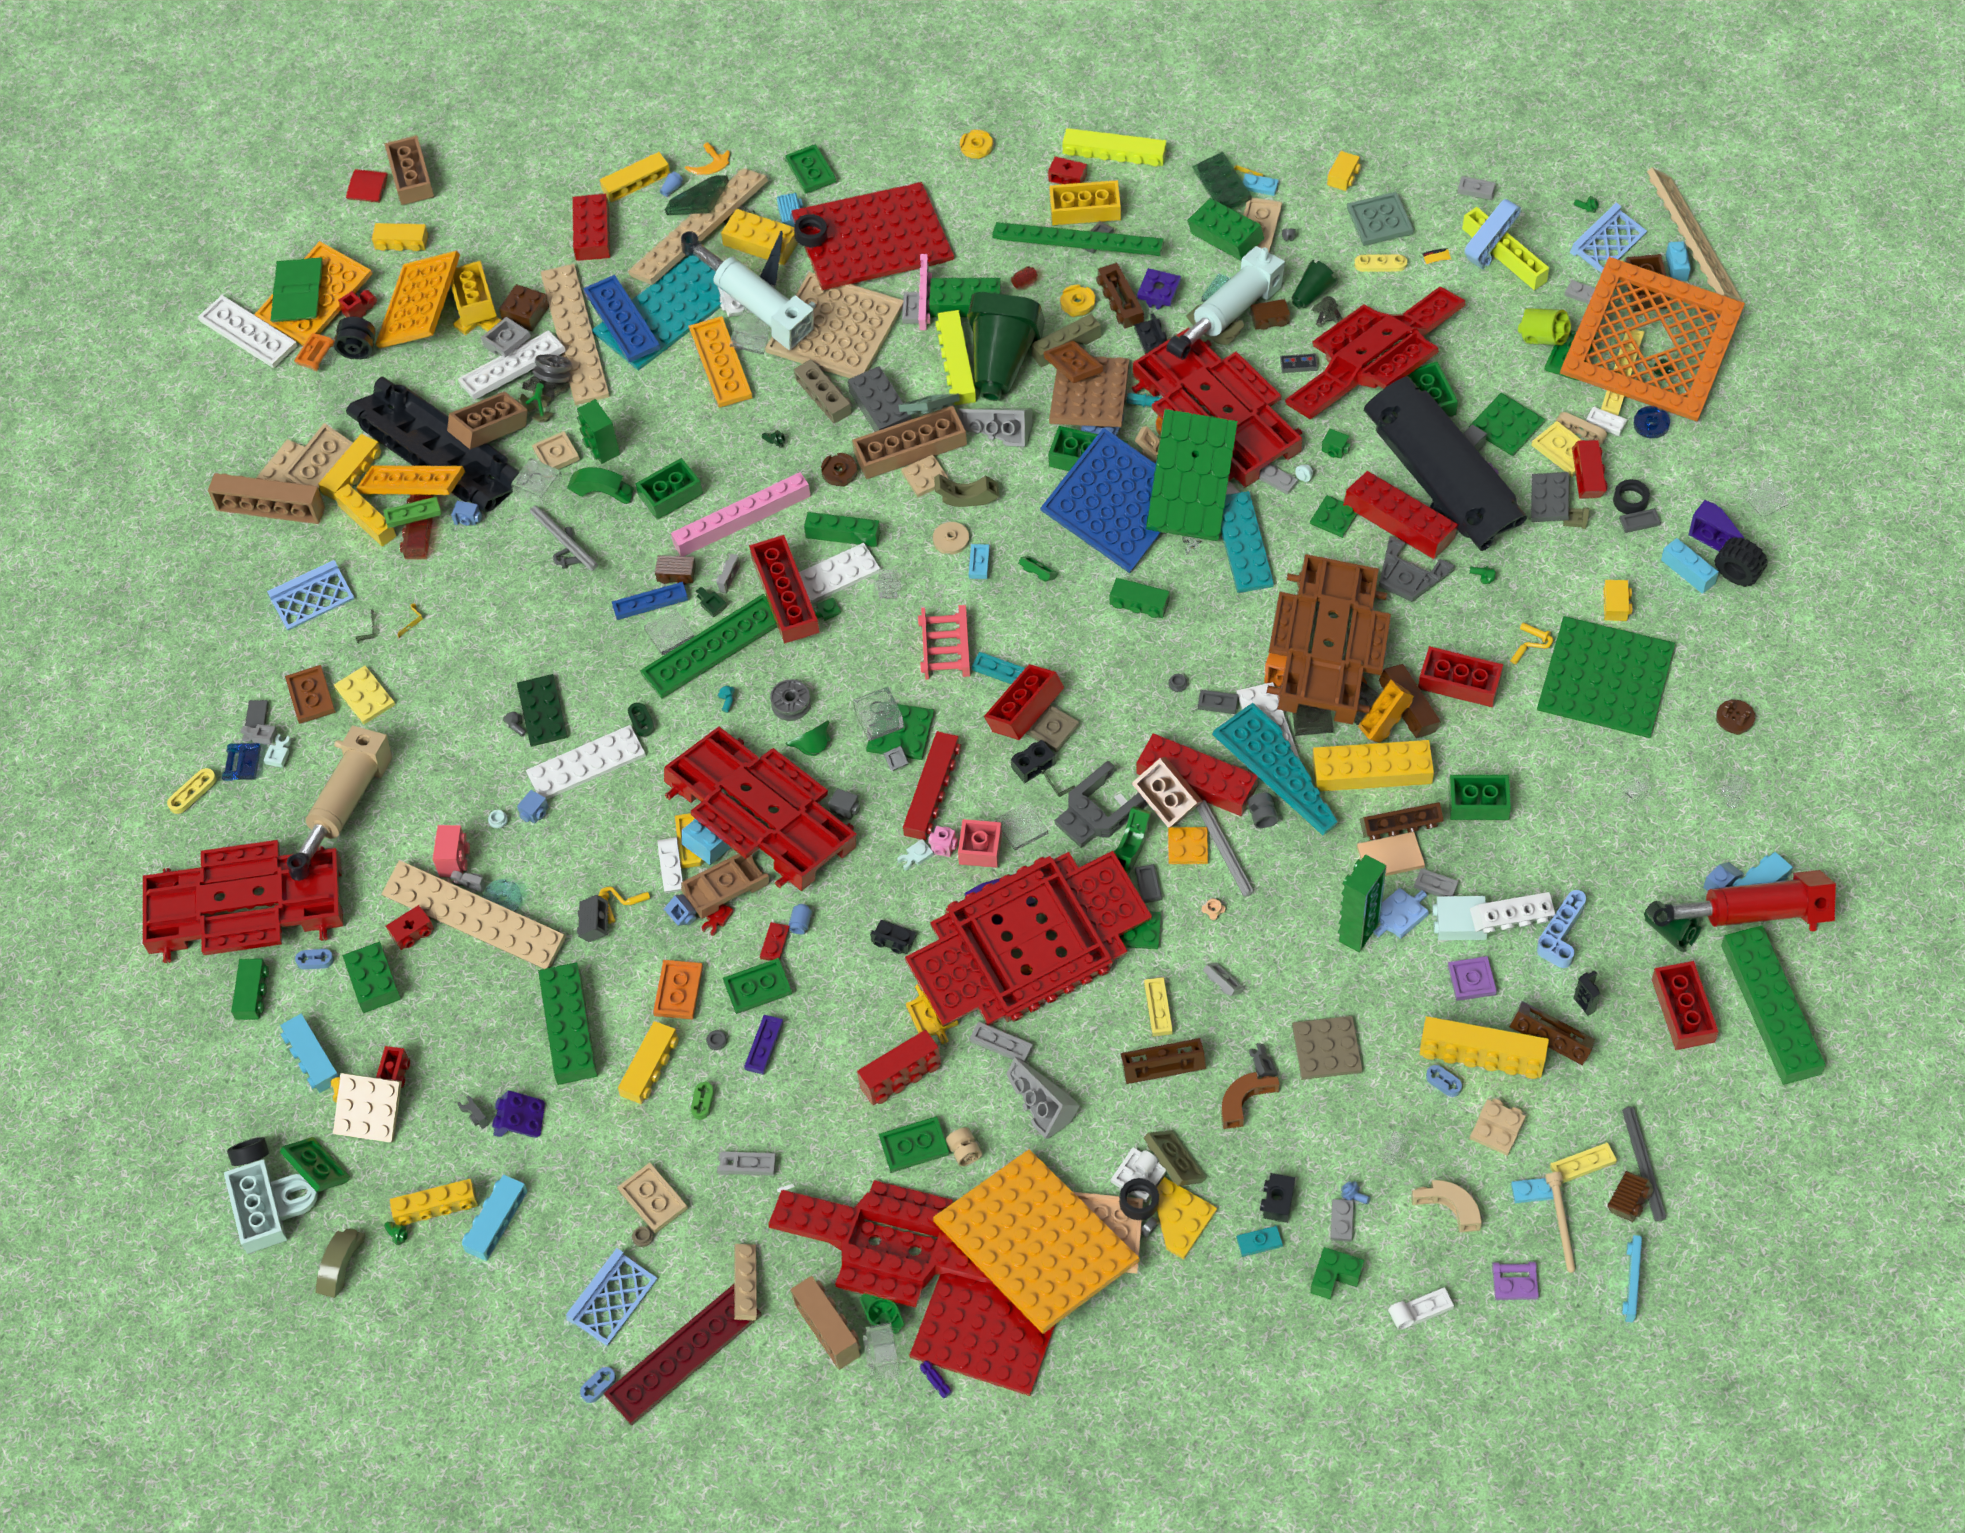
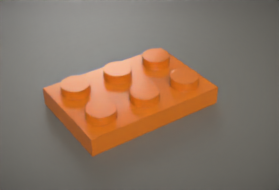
[653,960,703,1020]

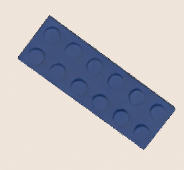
[583,274,661,363]

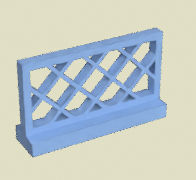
[1570,203,1647,273]
[267,560,354,631]
[566,1248,657,1346]

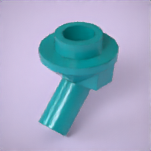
[717,685,735,713]

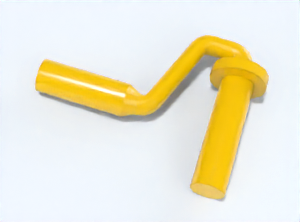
[1510,622,1553,664]
[598,886,650,924]

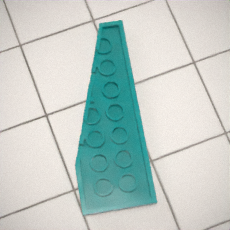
[1212,702,1338,836]

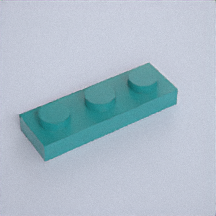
[972,652,1025,684]

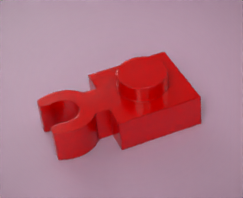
[702,904,733,936]

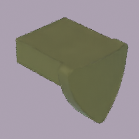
[1563,507,1589,529]

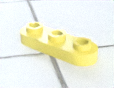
[1354,254,1407,272]
[167,768,216,814]

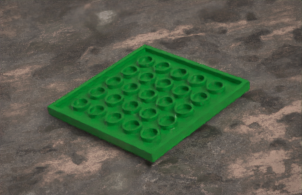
[1537,616,1675,738]

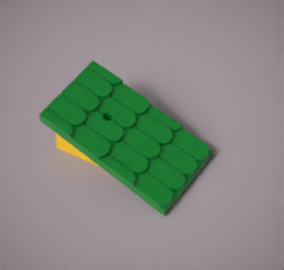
[1145,409,1237,542]

